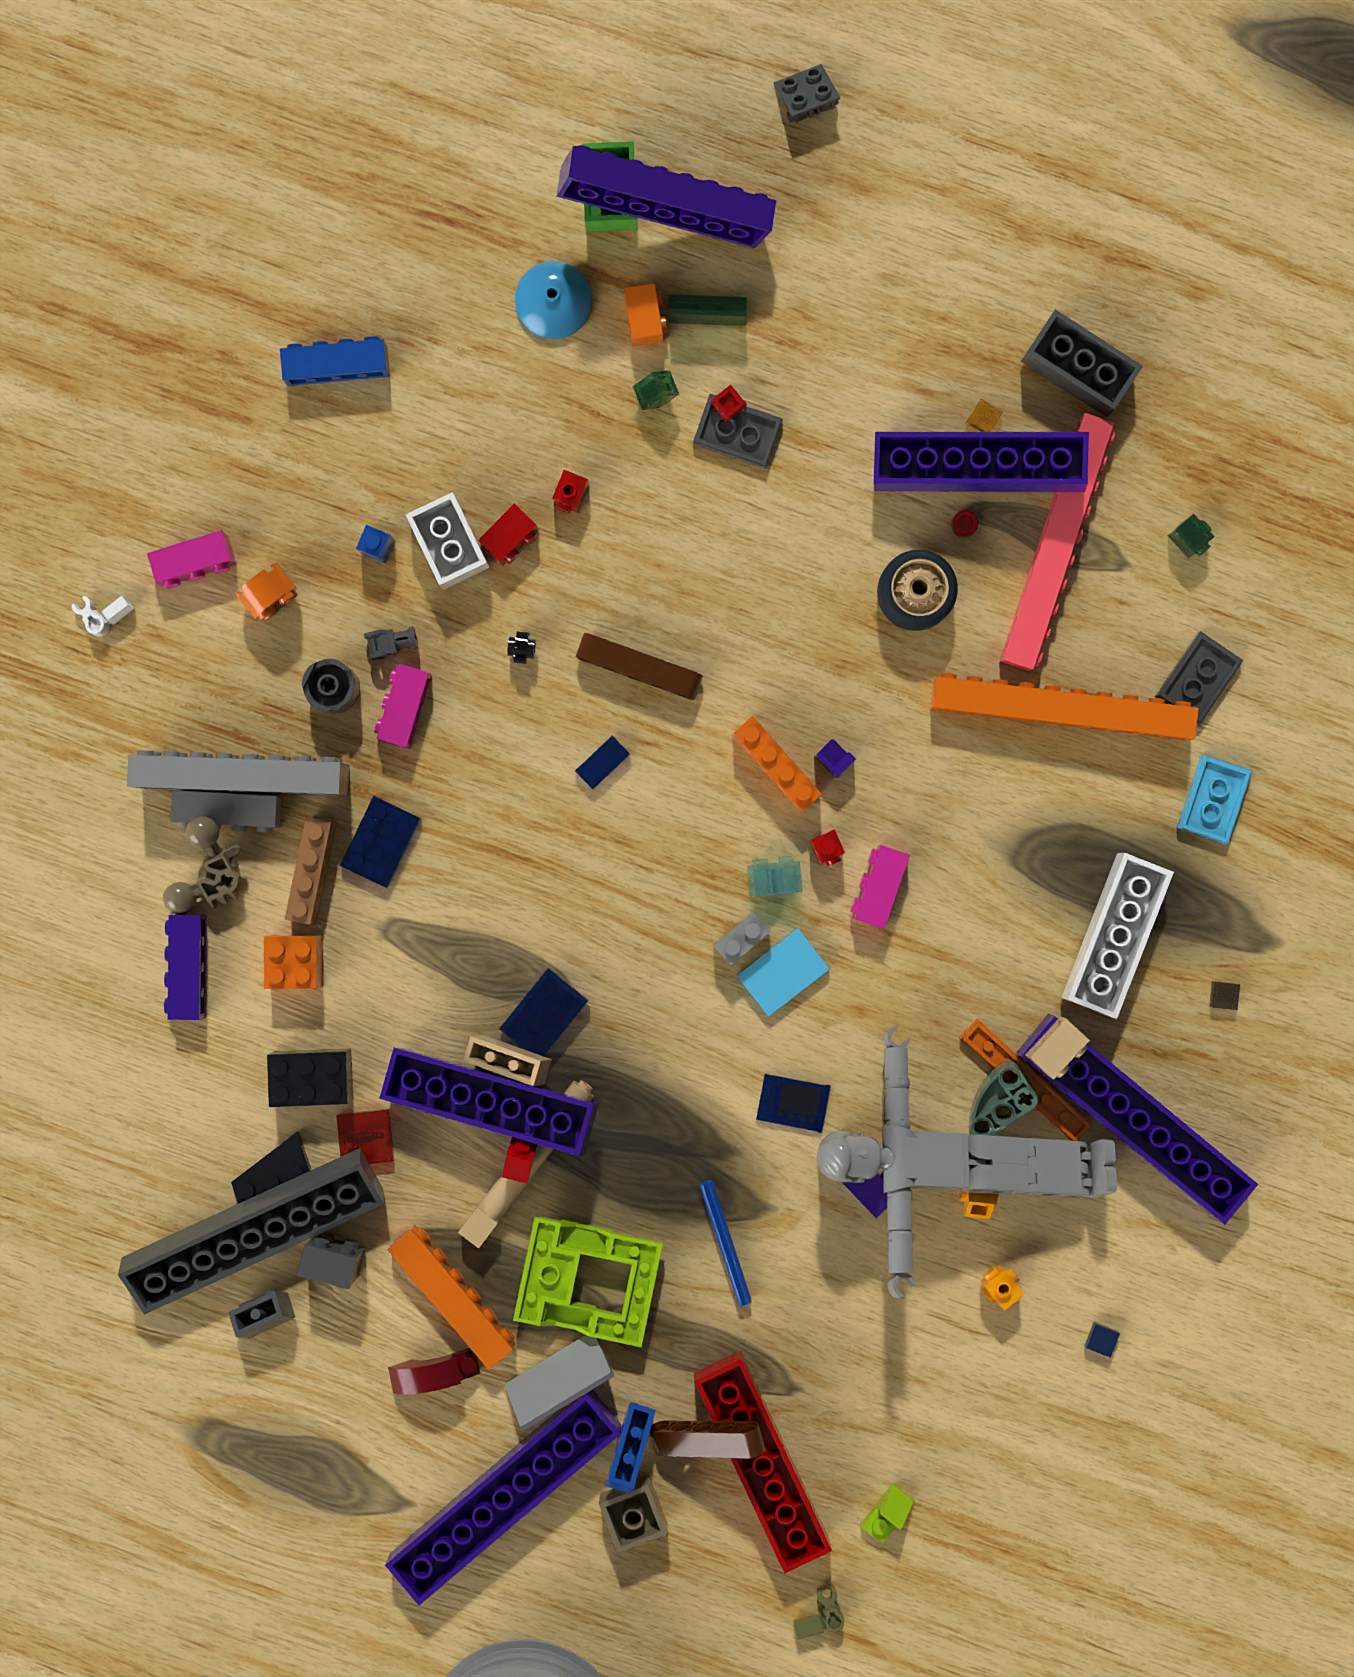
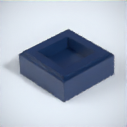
[1084,1322,1120,1358]

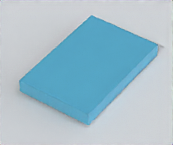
[1177,755,1252,845]
[736,928,829,1017]

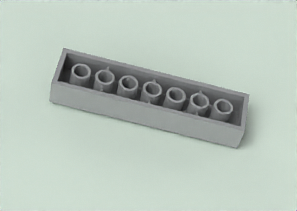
[127,750,350,796]

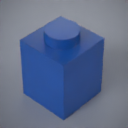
[356,525,395,564]

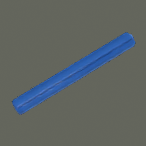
[700,1180,752,1306]

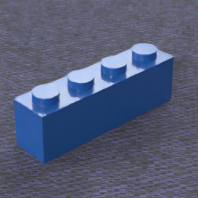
[280,336,390,386]

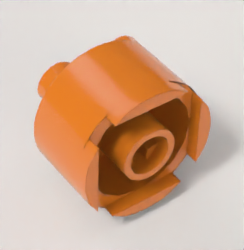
[235,563,298,621]

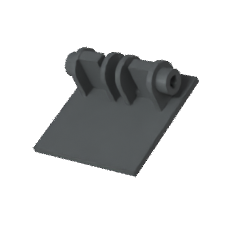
[774,64,840,123]

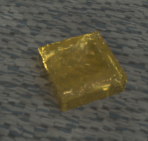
[966,398,1003,432]

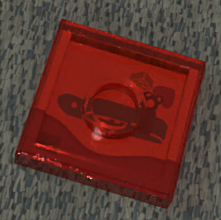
[336,1109,394,1164]

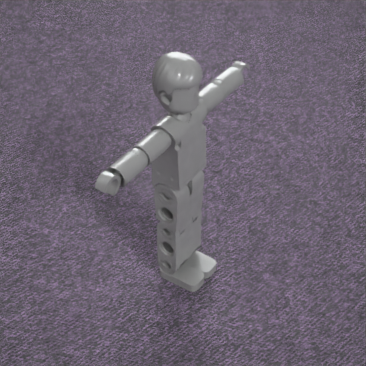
[817,1026,1117,1299]

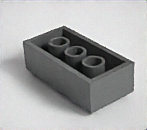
[1021,309,1143,417]

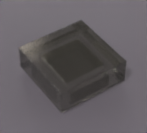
[1209,981,1240,1010]

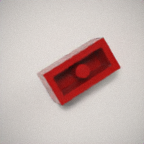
[478,503,538,566]

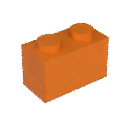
[624,283,667,347]

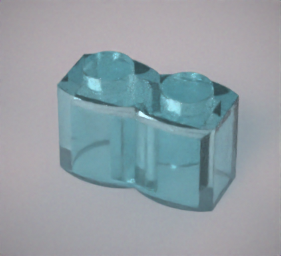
[747,856,803,897]

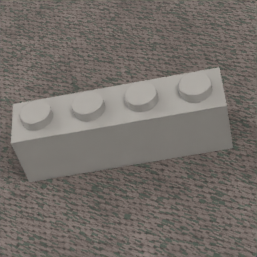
[170,790,282,833]

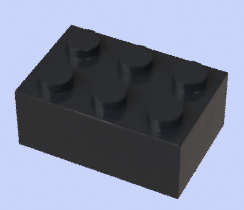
[267,1049,353,1107]

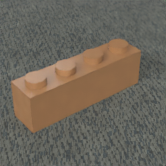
[284,817,337,925]

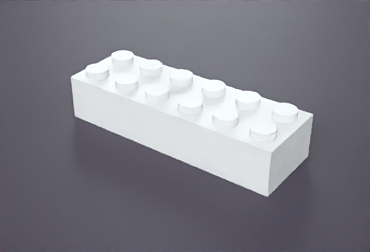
[1061,853,1174,1019]

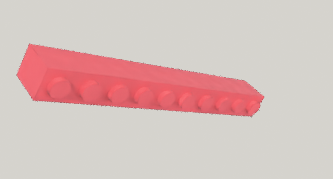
[999,413,1115,672]

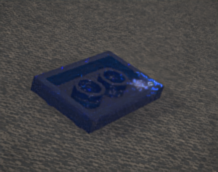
[340,796,421,888]
[499,968,589,1056]

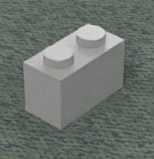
[713,911,771,965]

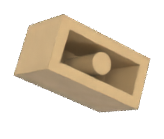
[1025,1017,1090,1080]

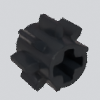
[507,631,536,664]

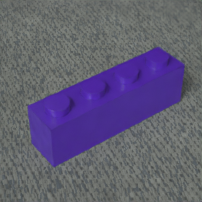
[164,914,207,1020]

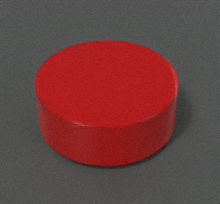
[951,510,978,537]

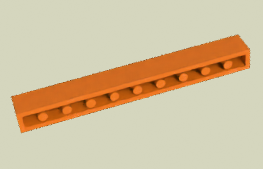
[930,673,1199,741]

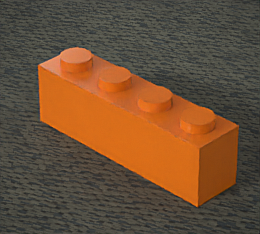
[732,716,822,813]

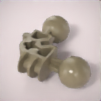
[163,816,241,915]

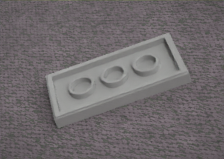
[504,1335,615,1431]

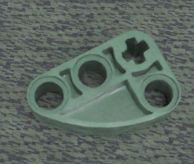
[969,1061,1038,1136]

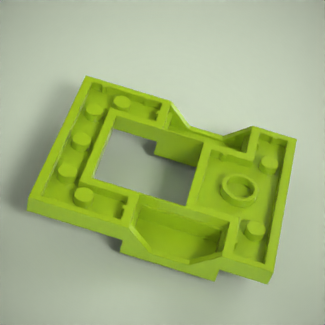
[513,1215,663,1347]

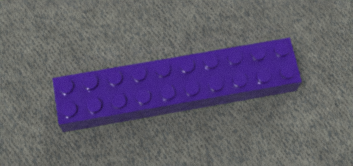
[1016,1013,1258,1225]
[385,1390,622,1606]

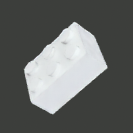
[406,492,490,590]

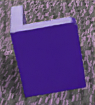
[814,739,856,779]

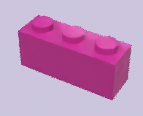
[147,530,237,589]
[374,663,432,749]
[850,845,910,929]

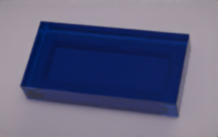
[575,735,630,790]

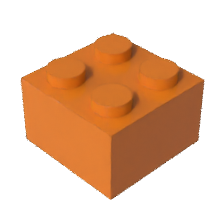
[264,935,322,989]

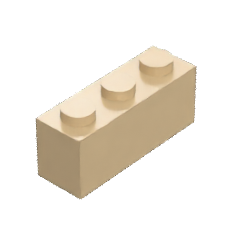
[463,1035,552,1086]

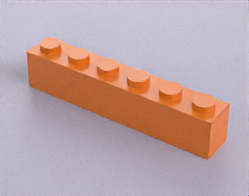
[387,1225,515,1370]

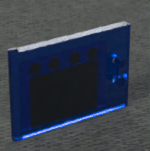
[756,1073,831,1133]

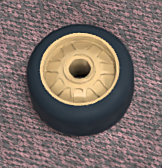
[877,550,958,631]

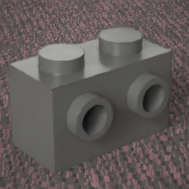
[228,1289,295,1339]

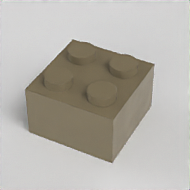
[599,1474,668,1553]

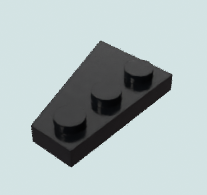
[231,1131,312,1204]

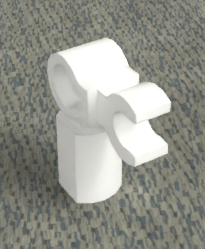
[71,595,134,637]

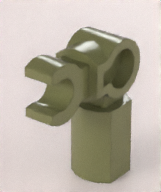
[794,1585,844,1640]

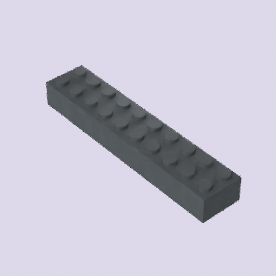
[118,1148,384,1315]

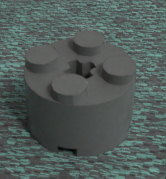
[302,659,360,714]

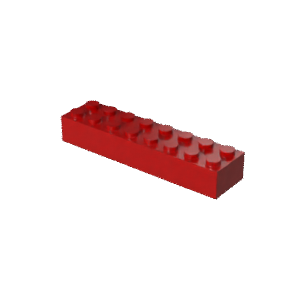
[694,1351,832,1574]

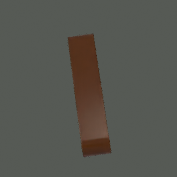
[575,633,703,700]
[649,1420,766,1458]

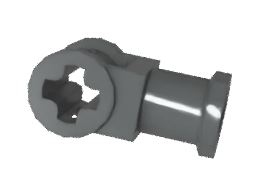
[364,626,419,661]

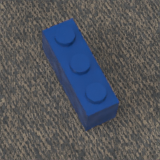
[605,1402,656,1494]

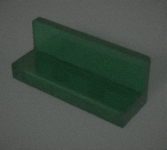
[668,294,747,326]

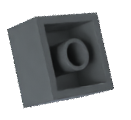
[297,1233,366,1289]

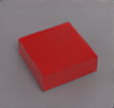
[710,384,747,423]

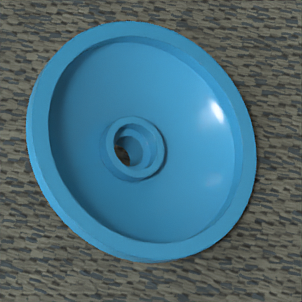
[515,261,592,339]

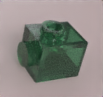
[633,370,679,410]
[1167,514,1215,558]

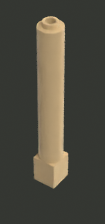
[458,1080,594,1248]

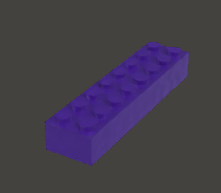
[556,145,776,248]
[873,432,1089,492]
[379,1047,599,1156]

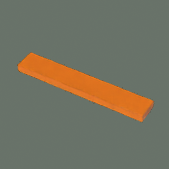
[959,1019,1093,1141]

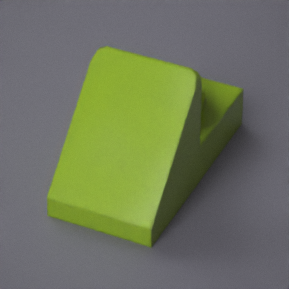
[861,1483,914,1544]

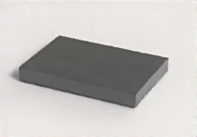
[693,394,783,469]
[1155,631,1243,725]

